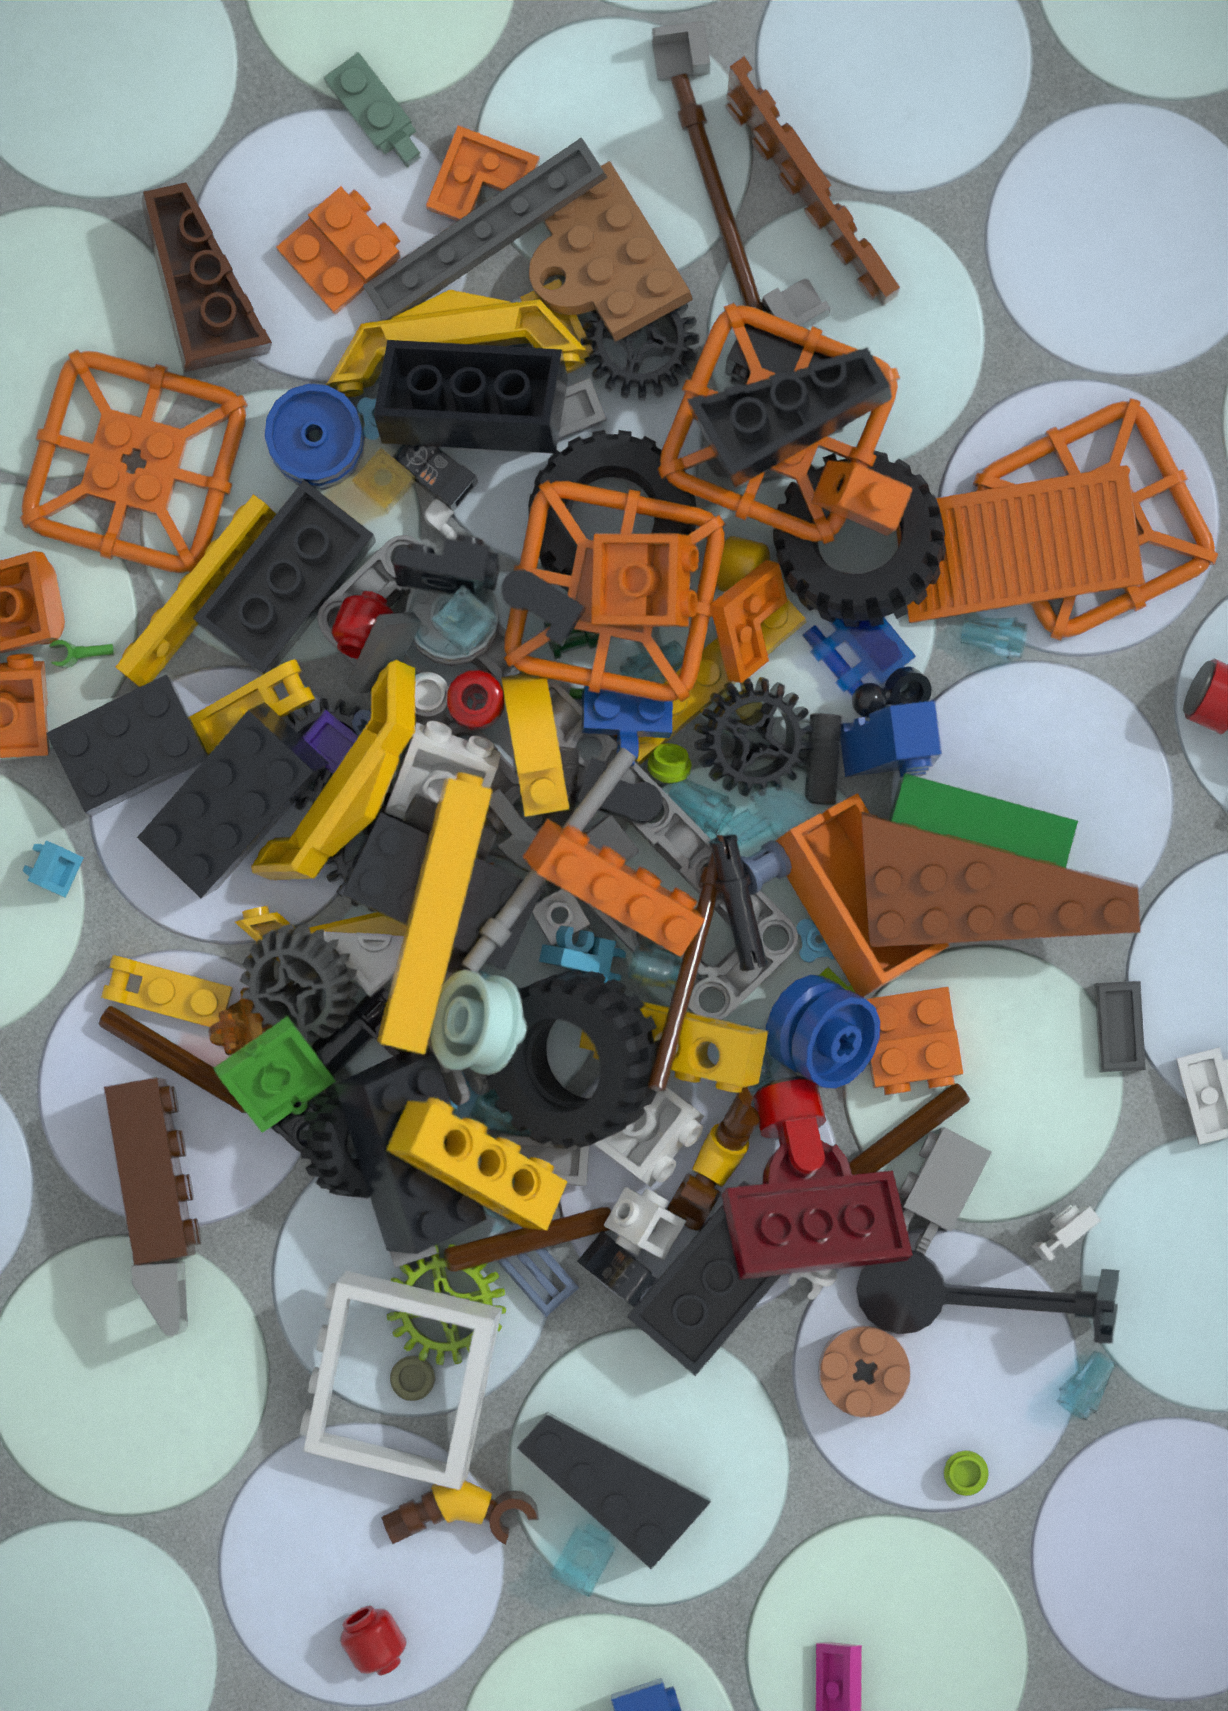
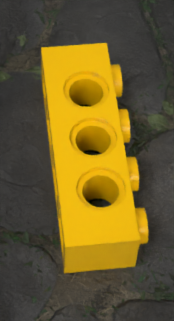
[579,1001,768,1093]
[387,1098,568,1231]

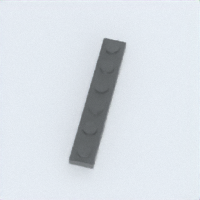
[363,137,608,320]

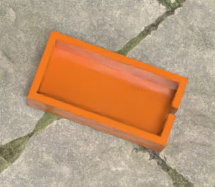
[776,793,949,997]

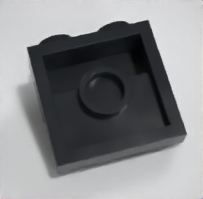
[393,535,500,602]

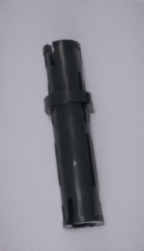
[709,834,768,971]

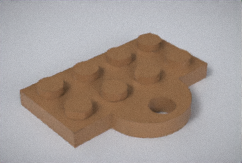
[529,161,693,342]

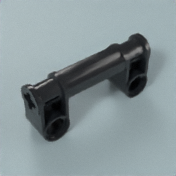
[270,987,402,1152]

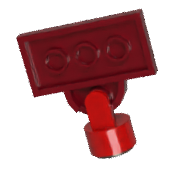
[721,1077,913,1280]

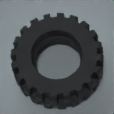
[528,430,697,592]
[773,450,946,628]
[485,970,660,1149]

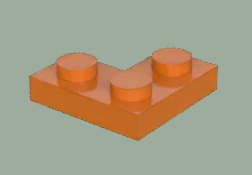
[426,125,540,221]
[710,560,788,683]

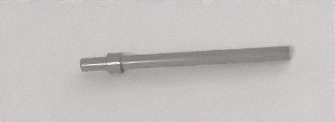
[461,748,636,973]

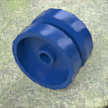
[264,384,365,489]
[766,975,880,1089]

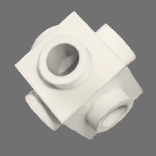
[604,1187,686,1260]

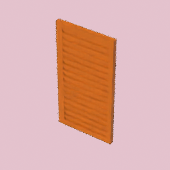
[896,465,1145,623]

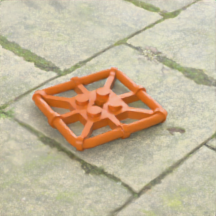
[657,302,900,545]
[20,349,248,573]
[973,398,1218,641]
[503,480,726,702]

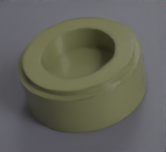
[390,1355,435,1401]

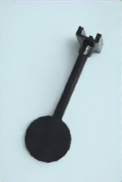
[856,1250,1120,1344]

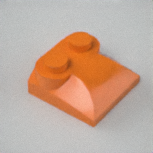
[0,551,65,654]

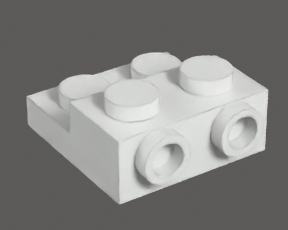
[385,721,501,819]
[594,1087,704,1187]

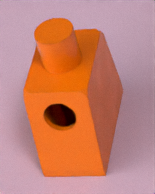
[810,461,912,536]

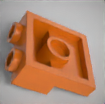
[276,186,401,315]
[591,534,699,627]
[0,653,50,758]
[866,987,963,1095]

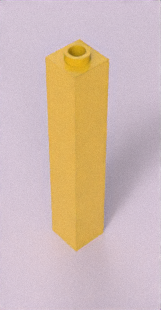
[377,772,493,1054]

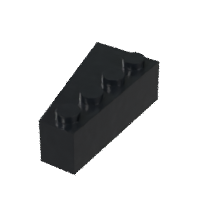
[687,347,892,488]
[517,1412,711,1569]

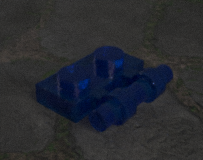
[802,617,916,696]

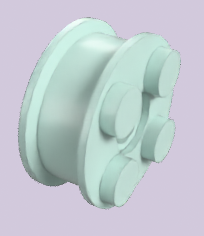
[430,970,526,1075]

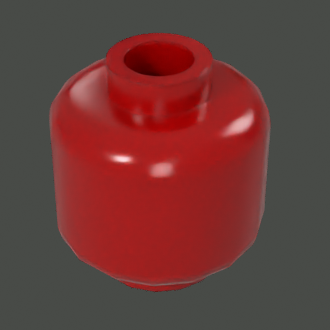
[331,591,394,660]
[446,670,505,730]
[340,1606,407,1676]

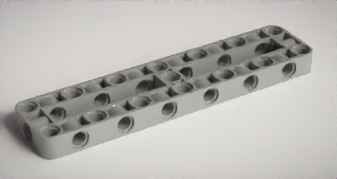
[317,535,798,1020]

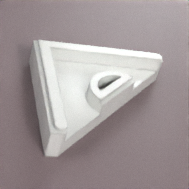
[324,931,404,998]

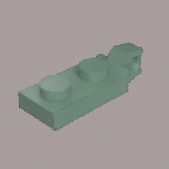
[324,52,421,168]

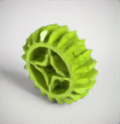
[386,1244,506,1365]

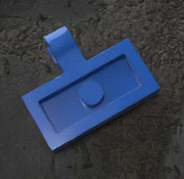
[581,686,673,766]

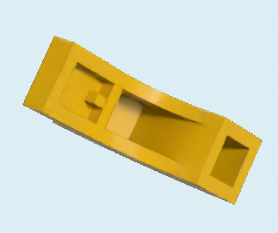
[501,673,569,817]

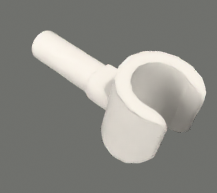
[424,499,457,540]

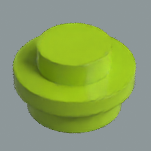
[647,743,692,784]
[944,1450,989,1496]

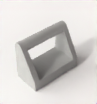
[131,1261,188,1336]

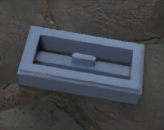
[497,1224,579,1317]

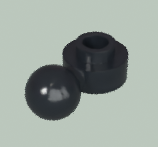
[852,667,932,718]

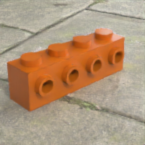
[523,819,705,957]

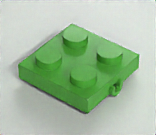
[214,1016,336,1133]

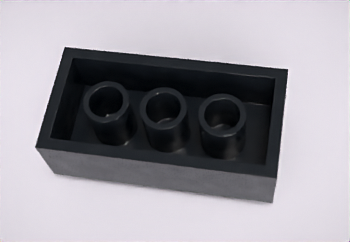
[374,340,568,454]
[193,480,376,675]
[137,702,329,899]
[338,812,543,970]
[335,1051,487,1254]
[627,1180,781,1376]

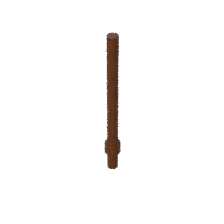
[671,73,765,312]
[648,835,726,1092]

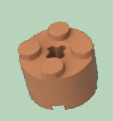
[818,1326,910,1417]

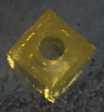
[352,448,416,514]

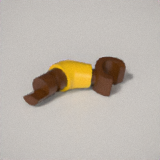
[666,1087,760,1231]
[381,1480,539,1545]

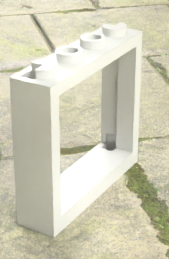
[300,1270,502,1490]

